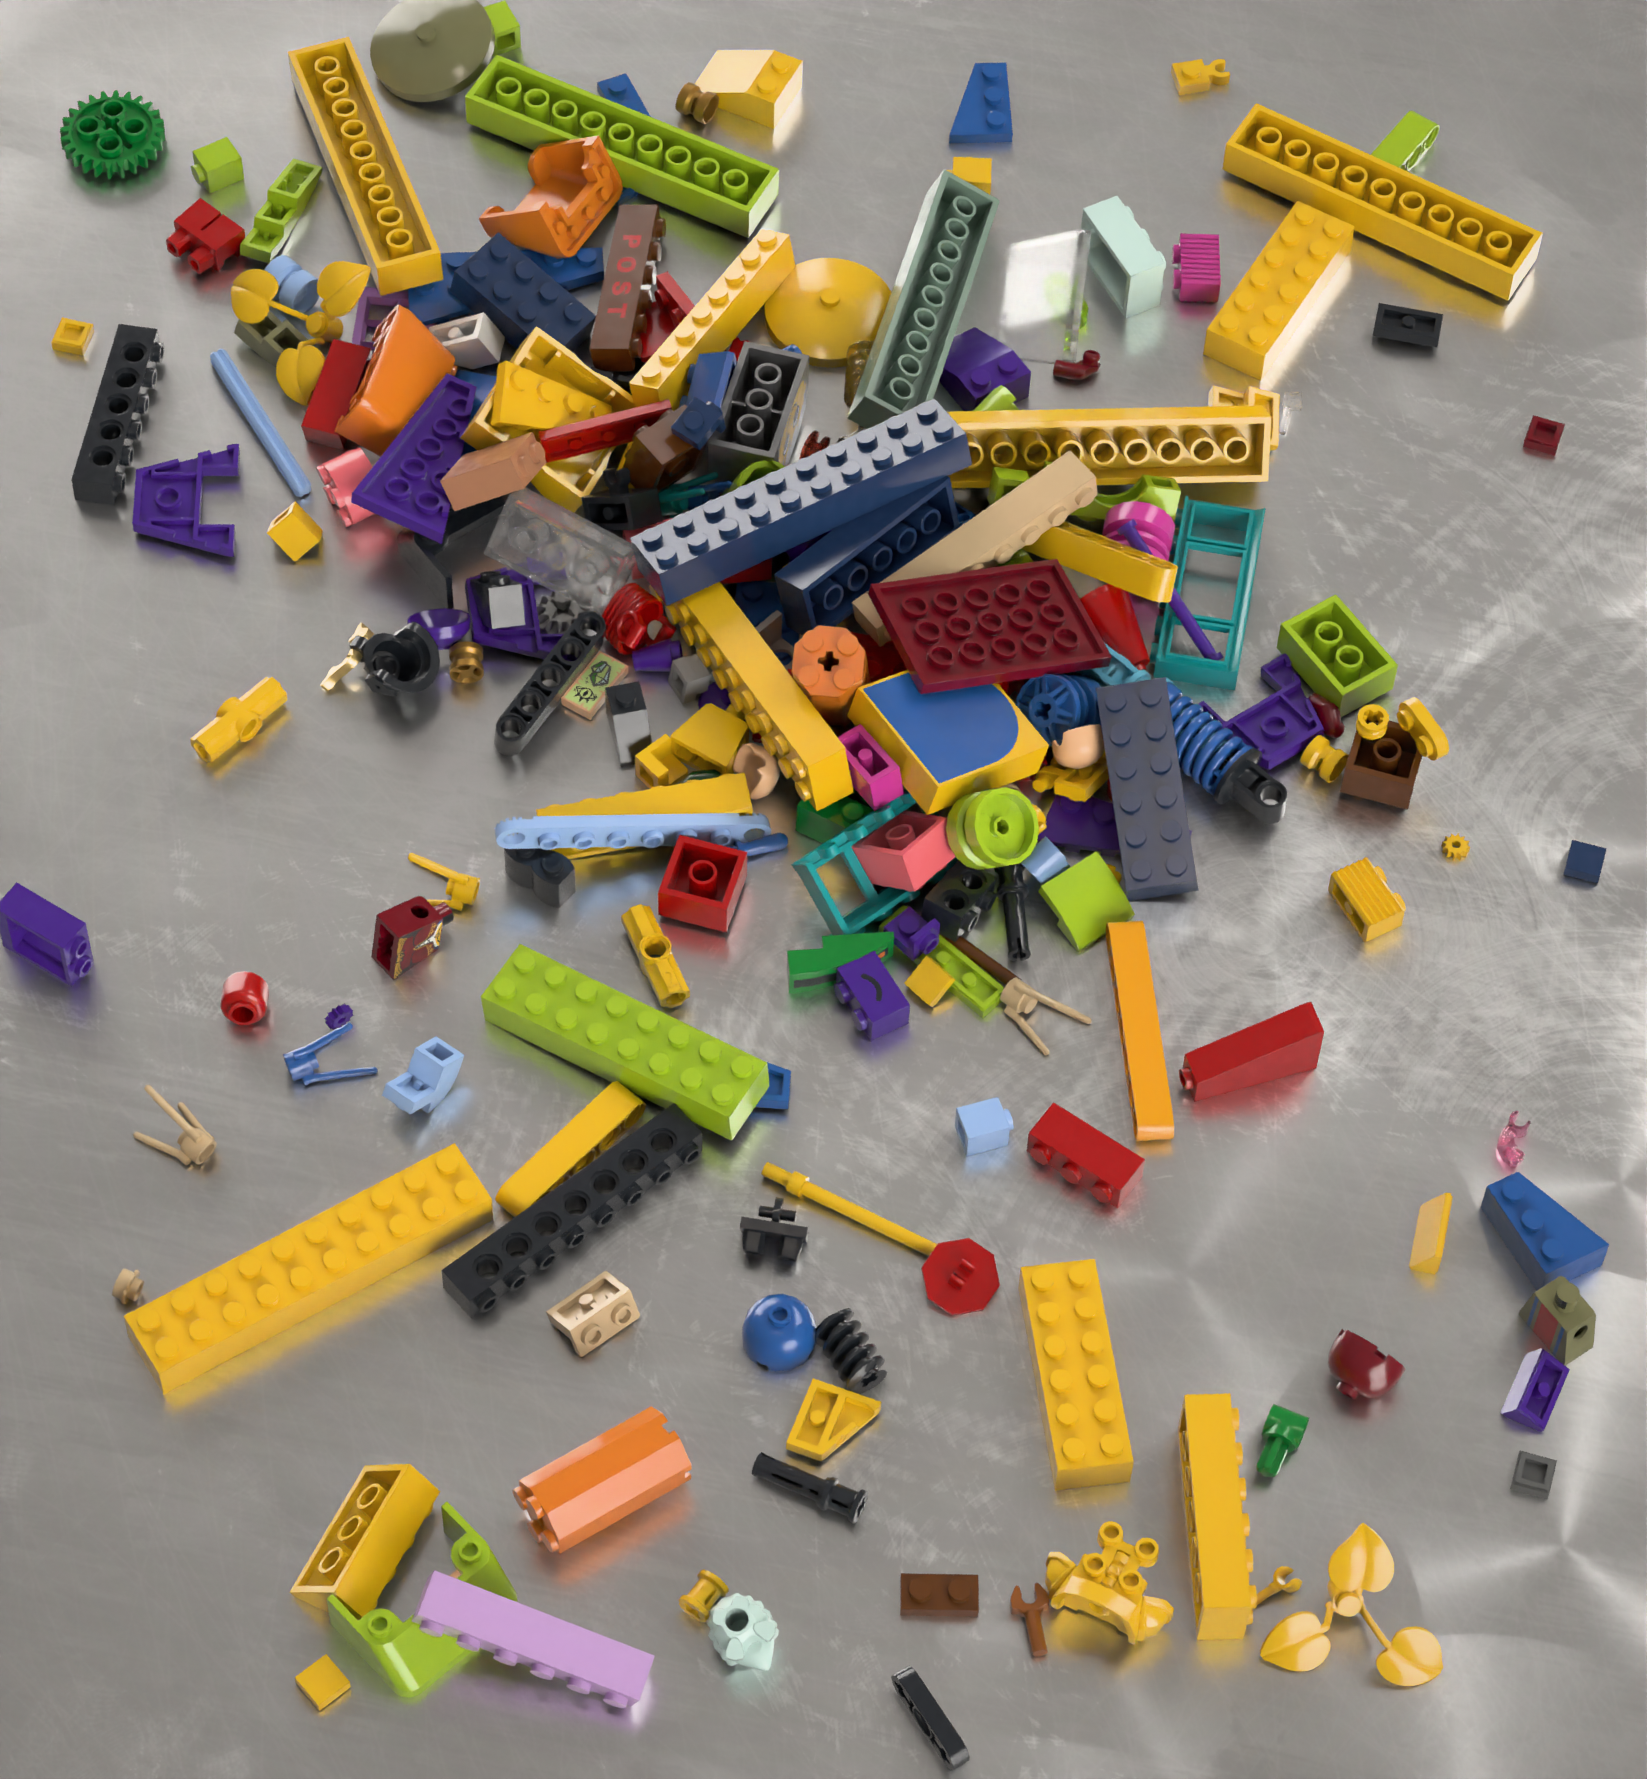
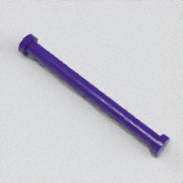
[1117,519,1223,661]

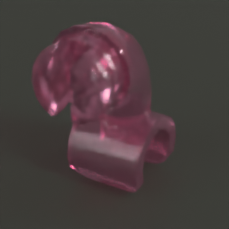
[1497,1111,1531,1168]

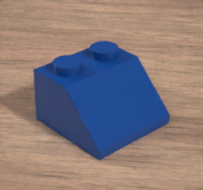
[679,351,737,409]

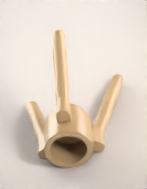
[1000,977,1091,1056]
[133,1085,217,1166]

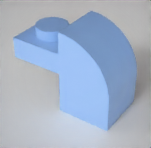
[382,1036,464,1115]

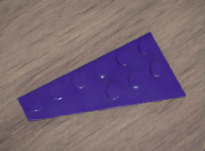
[351,373,477,544]

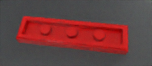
[538,399,672,463]

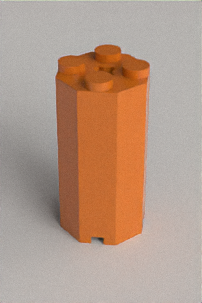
[791,625,871,727]
[512,1406,692,1554]

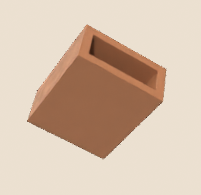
[440,432,546,511]

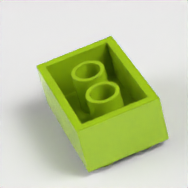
[1276,594,1398,717]

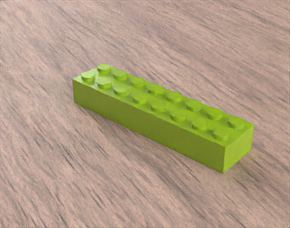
[481,944,770,1141]

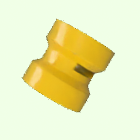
[1300,735,1349,783]

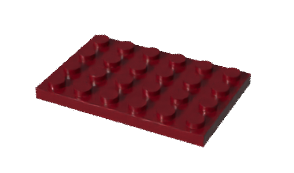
[868,559,1112,694]

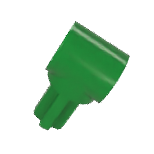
[1256,1404,1309,1478]

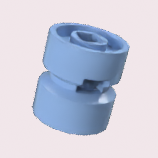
[264,255,320,314]

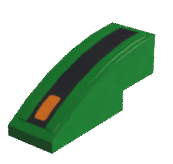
[787,931,894,994]

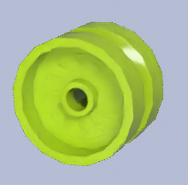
[946,787,1039,870]

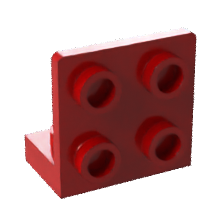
[639,271,695,363]

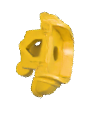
[1045,1521,1174,1645]

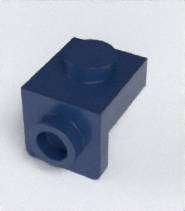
[671,397,726,450]

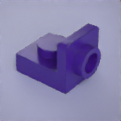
[883,906,940,961]

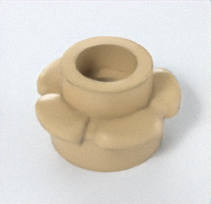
[112,1268,144,1304]

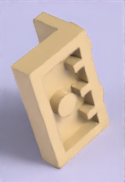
[546,1271,640,1357]

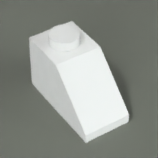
[429,312,505,369]

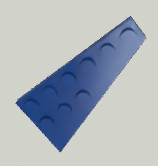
[408,247,604,326]

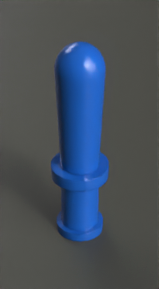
[729,833,788,857]

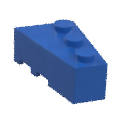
[1480,1172,1609,1291]

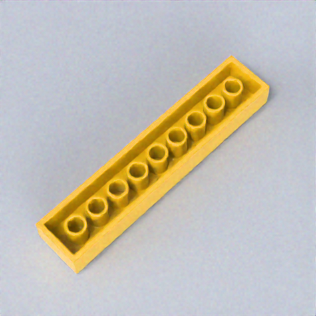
[288,37,443,296]
[1222,103,1543,300]
[947,405,1271,488]
[649,582,854,811]
[124,1143,493,1395]

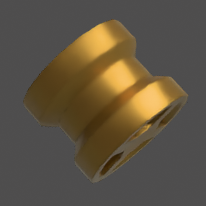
[449,641,484,684]

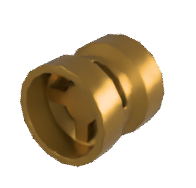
[675,82,719,124]

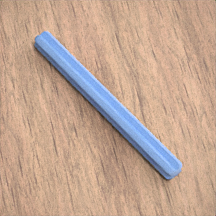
[210,349,311,497]

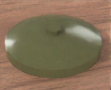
[370,0,495,102]

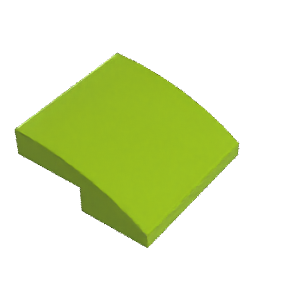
[1038,851,1135,952]

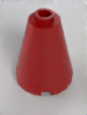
[1080,584,1150,671]

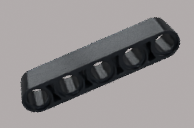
[494,611,606,756]

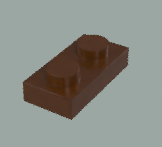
[900,1573,979,1617]

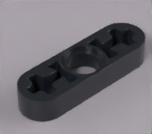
[891,1666,970,1770]

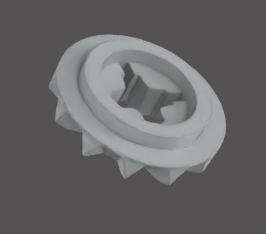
[537,589,590,634]

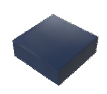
[1563,840,1607,883]

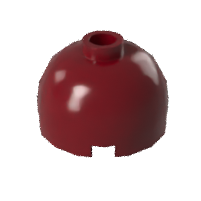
[1328,1329,1406,1400]

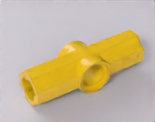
[190,677,288,762]
[621,904,690,1009]

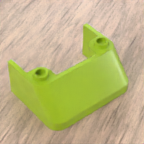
[327,1502,518,1698]

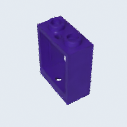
[0,882,94,987]

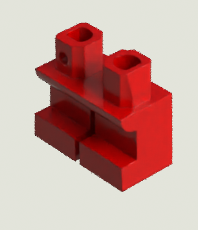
[166,198,245,274]

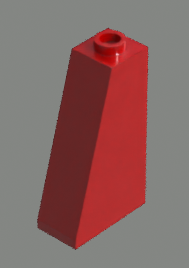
[1179,1002,1324,1102]

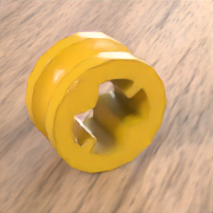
[1356,704,1389,740]

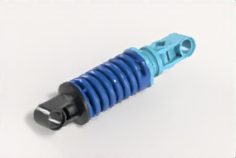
[1075,644,1287,824]

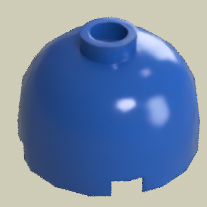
[742,1294,816,1372]

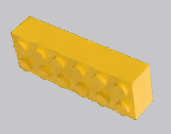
[1203,201,1355,381]
[1018,1259,1134,1491]
[1178,1393,1257,1640]

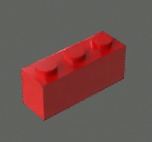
[301,339,373,450]
[1026,1102,1145,1209]

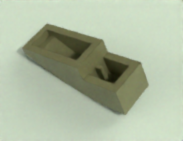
[234,310,326,367]

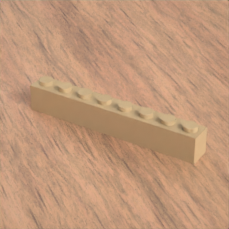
[852,451,1098,647]

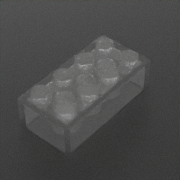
[483,487,636,616]

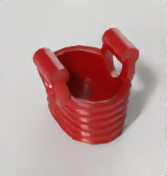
[602,582,677,655]

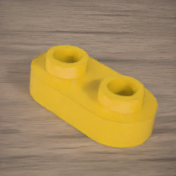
[1397,697,1449,761]

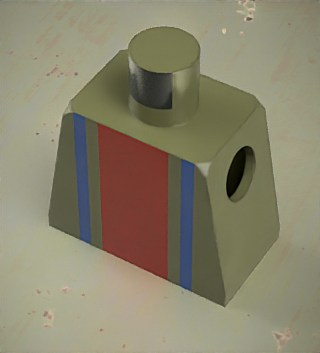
[1519,1276,1596,1366]

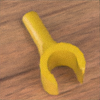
[1257,1566,1302,1605]

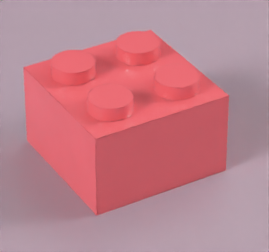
[851,811,955,892]

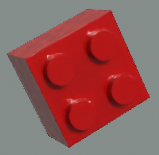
[658,835,747,933]

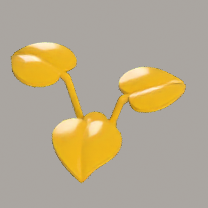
[231,261,371,406]
[1260,1523,1443,1686]

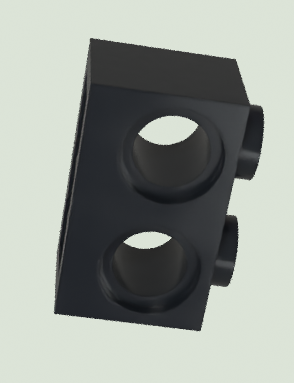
[921,860,997,942]

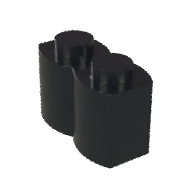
[504,833,576,908]

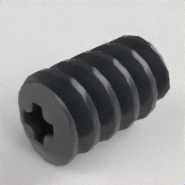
[815,1308,887,1394]

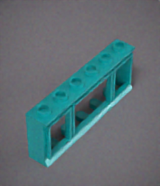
[1149,496,1266,691]
[791,789,991,935]

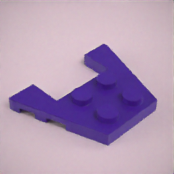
[132,444,240,557]
[465,551,577,661]
[1198,653,1324,770]

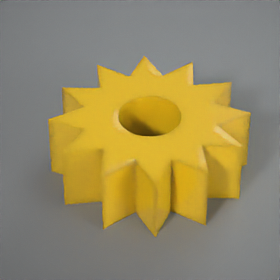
[1441,833,1470,860]

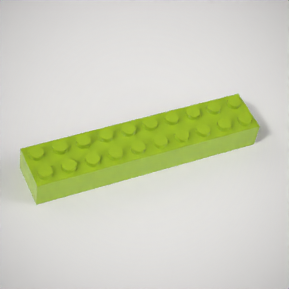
[465,54,779,238]

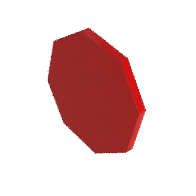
[921,1238,1000,1316]

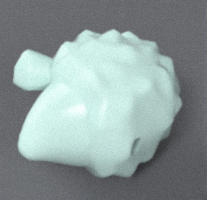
[707,1593,779,1671]

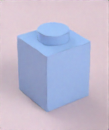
[955,1097,1014,1157]

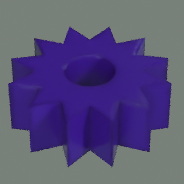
[324,1003,354,1030]

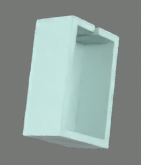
[1079,196,1166,319]

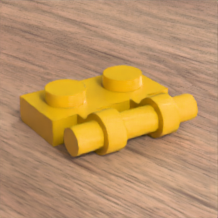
[1032,754,1109,802]

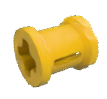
[678,1569,729,1622]

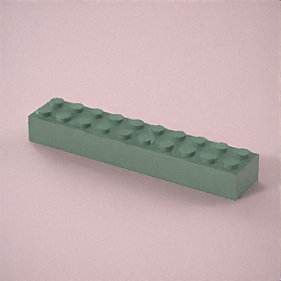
[847,169,1000,429]

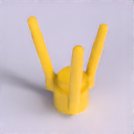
[408,853,480,911]

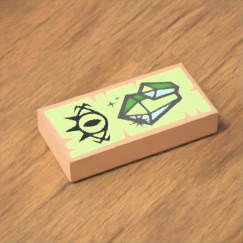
[561,651,628,720]

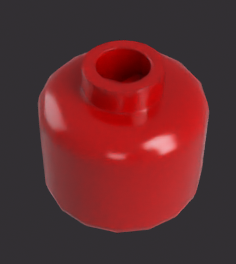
[220,971,269,1026]

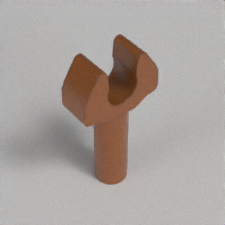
[1010,1583,1050,1657]

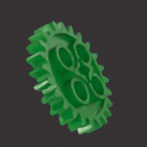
[60,90,166,179]

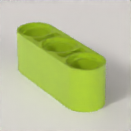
[1371,110,1440,172]

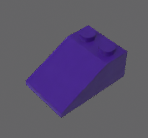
[939,327,1031,411]

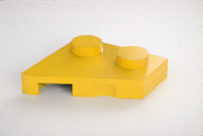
[786,1378,882,1462]

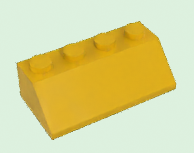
[289,1464,440,1620]

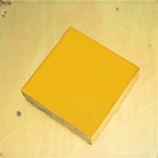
[51,317,94,356]
[904,956,956,1007]
[295,1654,351,1711]

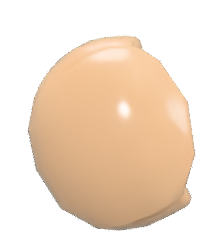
[1052,724,1105,769]
[733,743,780,800]

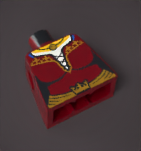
[371,896,454,980]

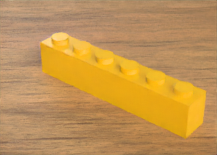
[536,772,753,859]

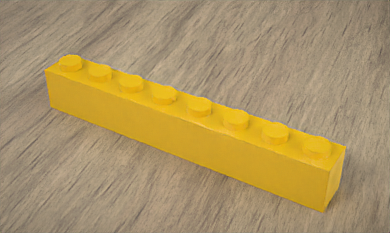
[629,229,796,411]

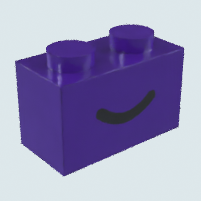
[834,951,910,1041]

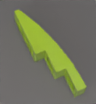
[240,158,323,263]

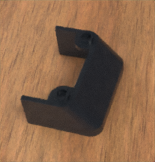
[397,482,560,609]

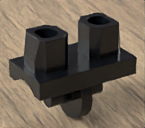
[740,1197,809,1261]

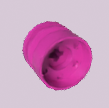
[1102,501,1175,562]

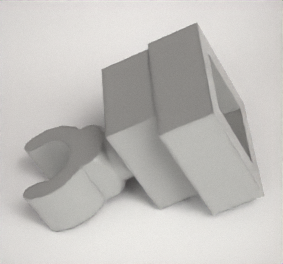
[668,654,715,704]

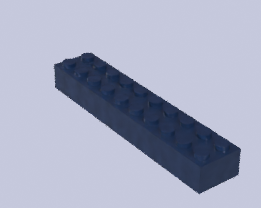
[630,398,972,606]

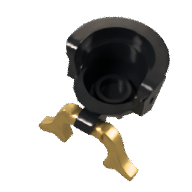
[320,622,440,697]

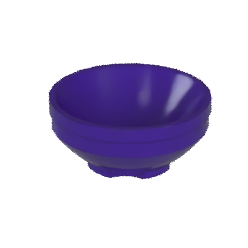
[407,608,471,650]

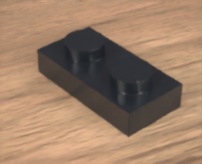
[1373,303,1443,347]

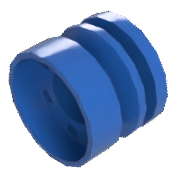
[1016,674,1102,747]

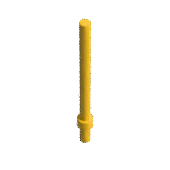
[761,1162,937,1256]

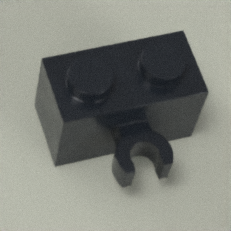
[582,468,663,530]

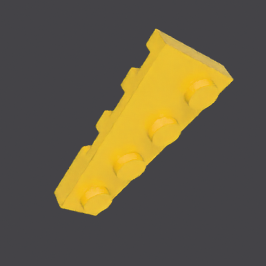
[491,361,612,431]

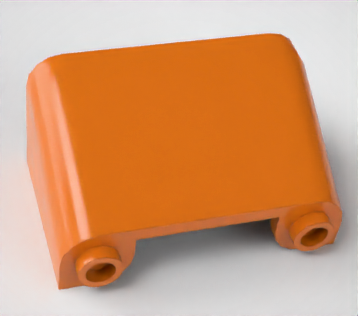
[479,136,623,259]
[335,304,458,457]

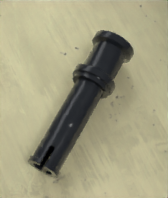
[994,863,1031,961]
[751,1452,868,1524]

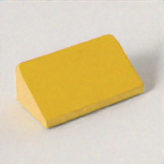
[1409,1192,1453,1275]

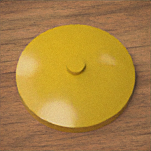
[764,258,891,368]

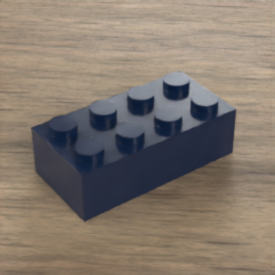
[449,232,596,352]

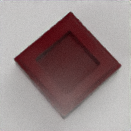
[1523,415,1565,456]

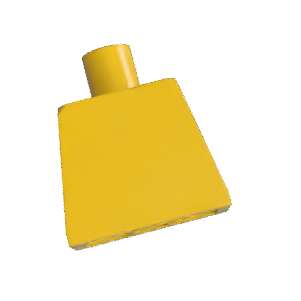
[670,703,749,775]

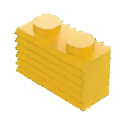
[1328,857,1406,942]

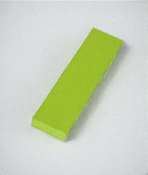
[879,905,1004,1018]

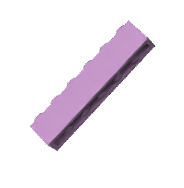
[412,1570,655,1708]

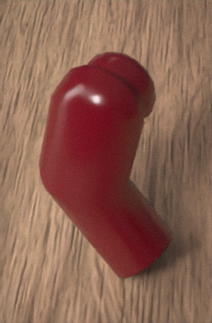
[1053,350,1101,380]
[1309,693,1345,739]

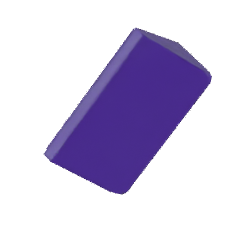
[1501,1348,1570,1432]

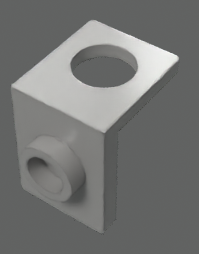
[755,610,794,670]

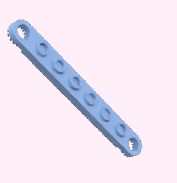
[495,813,771,850]

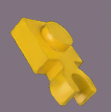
[1171,59,1230,95]

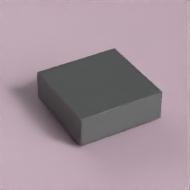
[1510,1450,1557,1499]

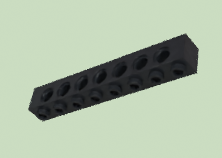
[442,1103,702,1318]

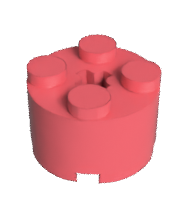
[316,447,375,528]

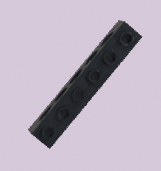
[71,324,164,505]

